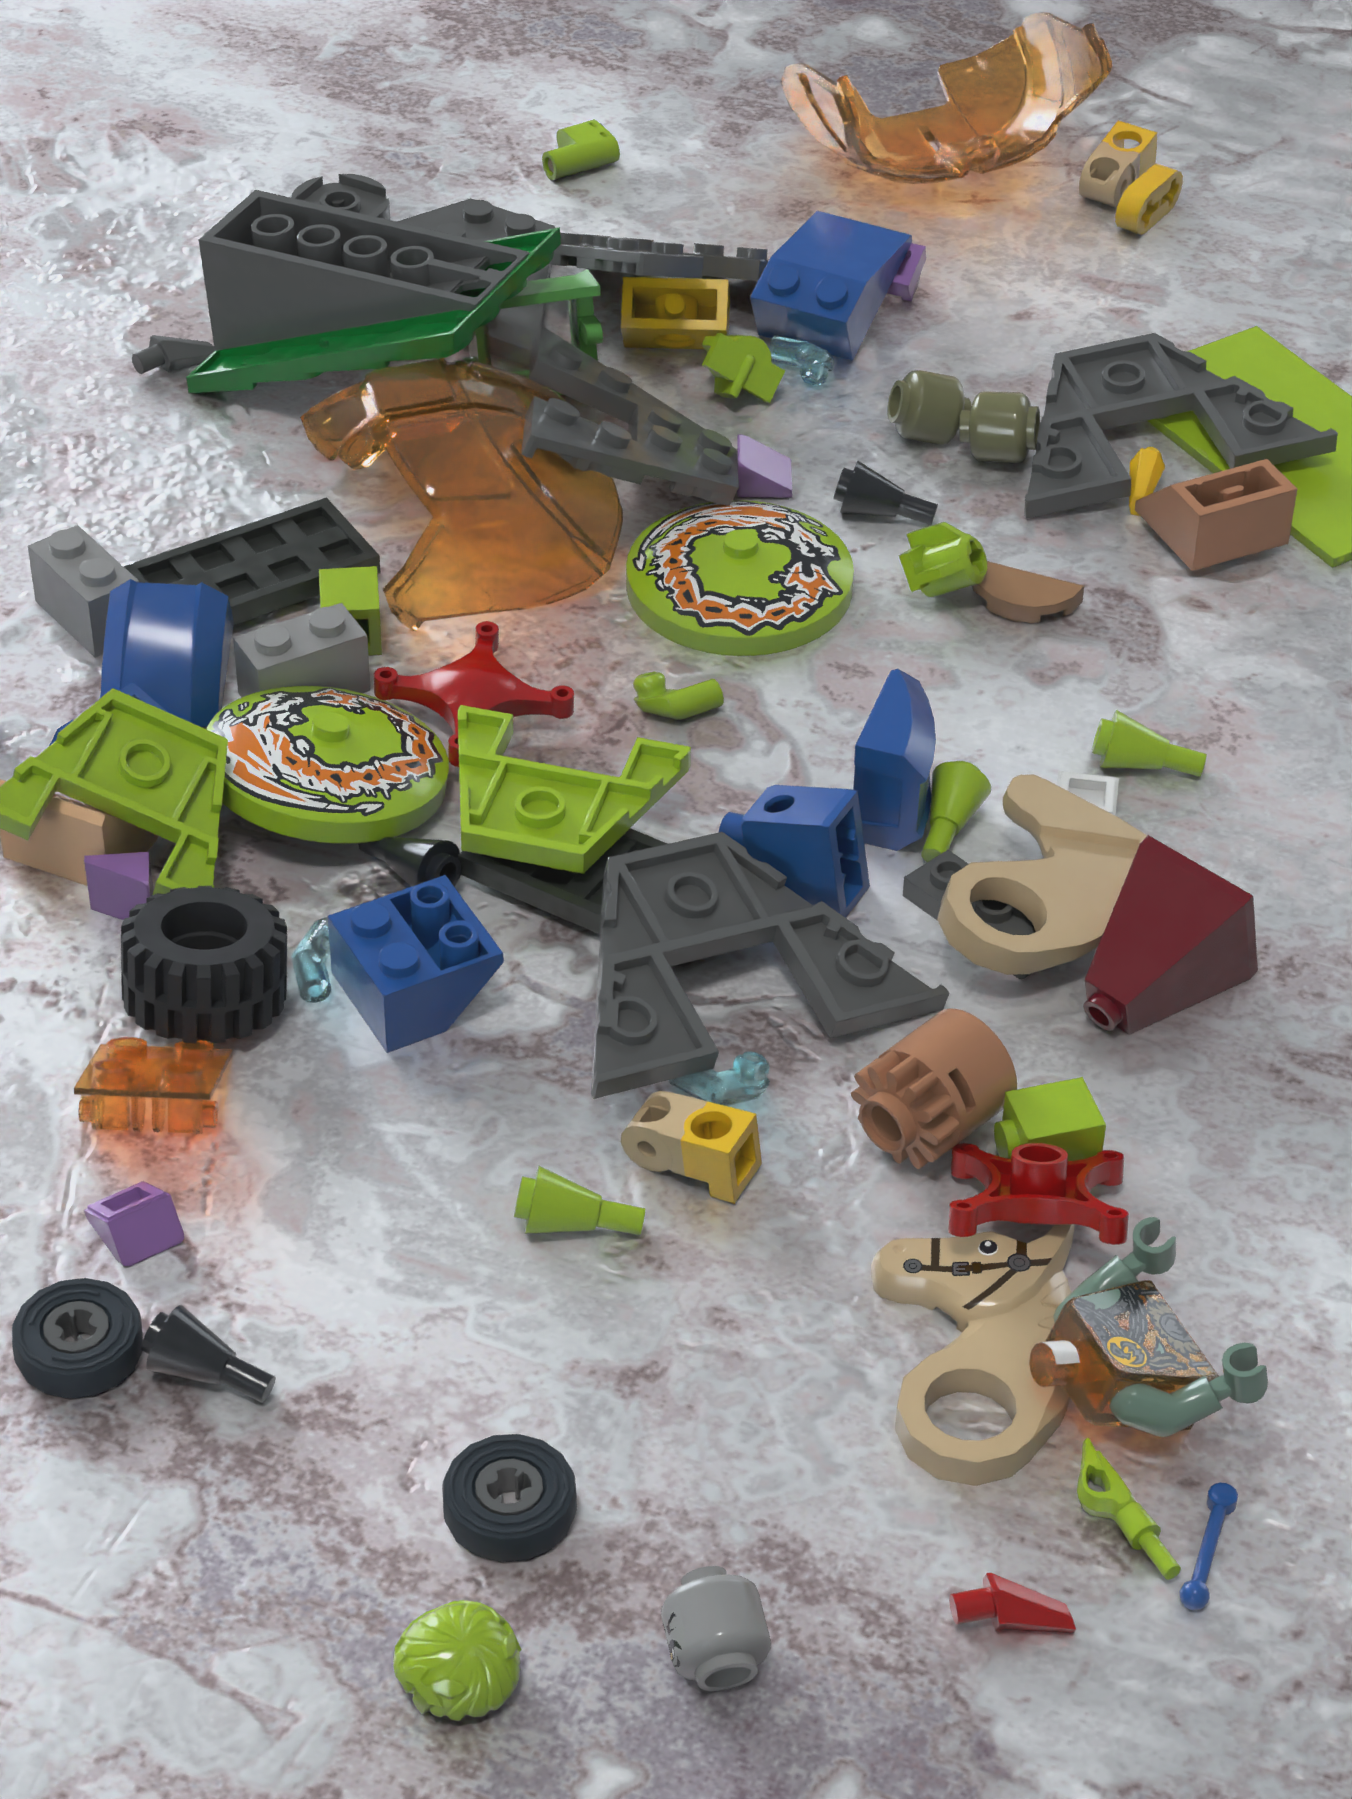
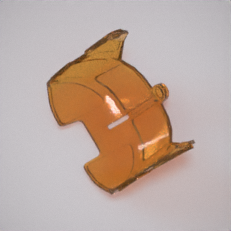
[780,12,1112,184]
[300,358,623,631]

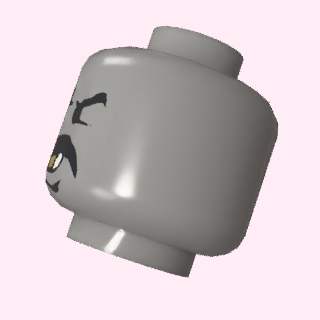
[661,1566,771,1691]

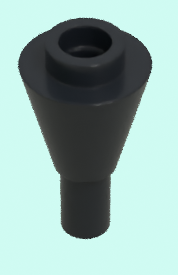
[833,461,938,525]
[358,837,462,887]
[141,1305,276,1403]

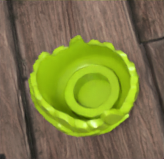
[393,1600,522,1721]

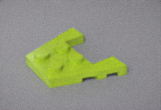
[0,688,228,895]
[458,705,691,874]

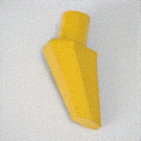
[1129,447,1165,516]

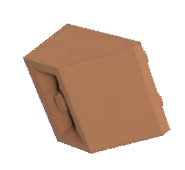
[1135,459,1297,571]

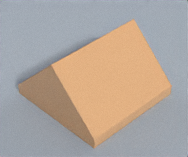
[0,779,158,886]

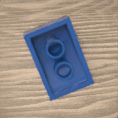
[750,211,912,361]

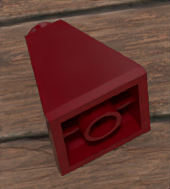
[1083,835,1258,1035]

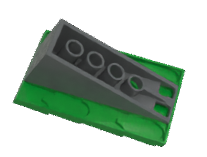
[186,190,561,393]

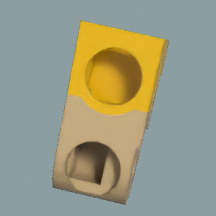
[1079,120,1158,207]
[620,1091,762,1204]

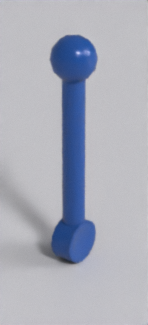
[1179,1482,1238,1610]

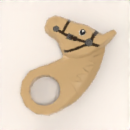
[871,1224,1080,1486]

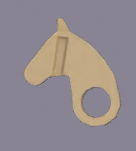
[937,774,1147,975]

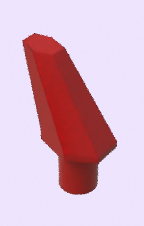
[949,1573,1076,1633]

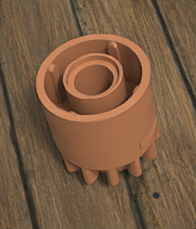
[851,1009,1017,1169]

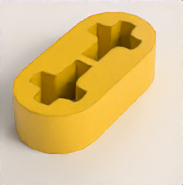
[1115,163,1183,235]

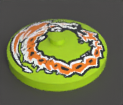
[626,500,854,656]
[207,686,449,843]

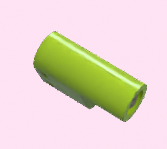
[542,119,620,180]

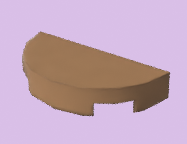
[972,561,1084,623]

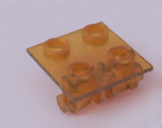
[74,1037,232,1134]

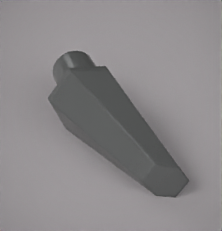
[131,335,215,374]

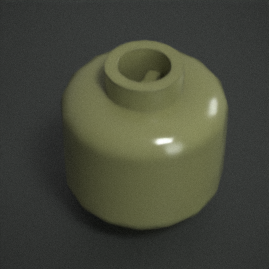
[887,370,971,445]
[959,391,1040,463]

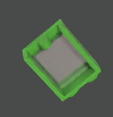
[462,269,603,406]

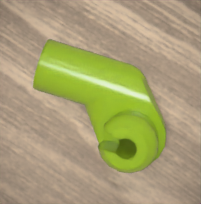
[633,671,724,720]

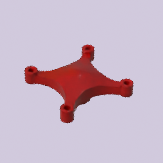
[374,621,574,767]
[948,1143,1129,1245]

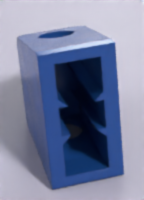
[719,785,870,918]

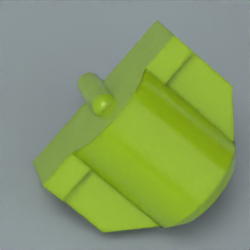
[702,333,785,403]
[899,522,987,597]

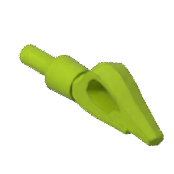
[1077,1438,1181,1580]

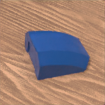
[100,579,234,727]
[853,669,936,851]

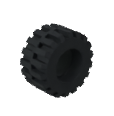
[121,886,287,1044]

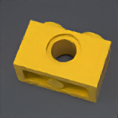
[621,277,730,350]

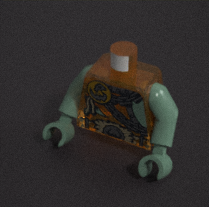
[1029,1217,1268,1437]

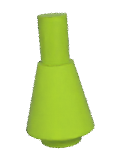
[1092,710,1207,777]
[921,761,991,862]
[514,1165,645,1236]

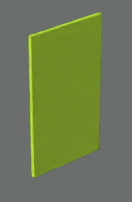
[1146,326,1352,568]

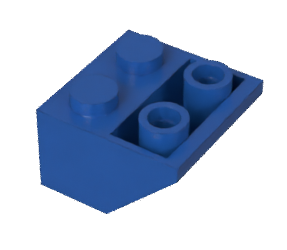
[327,875,504,1053]

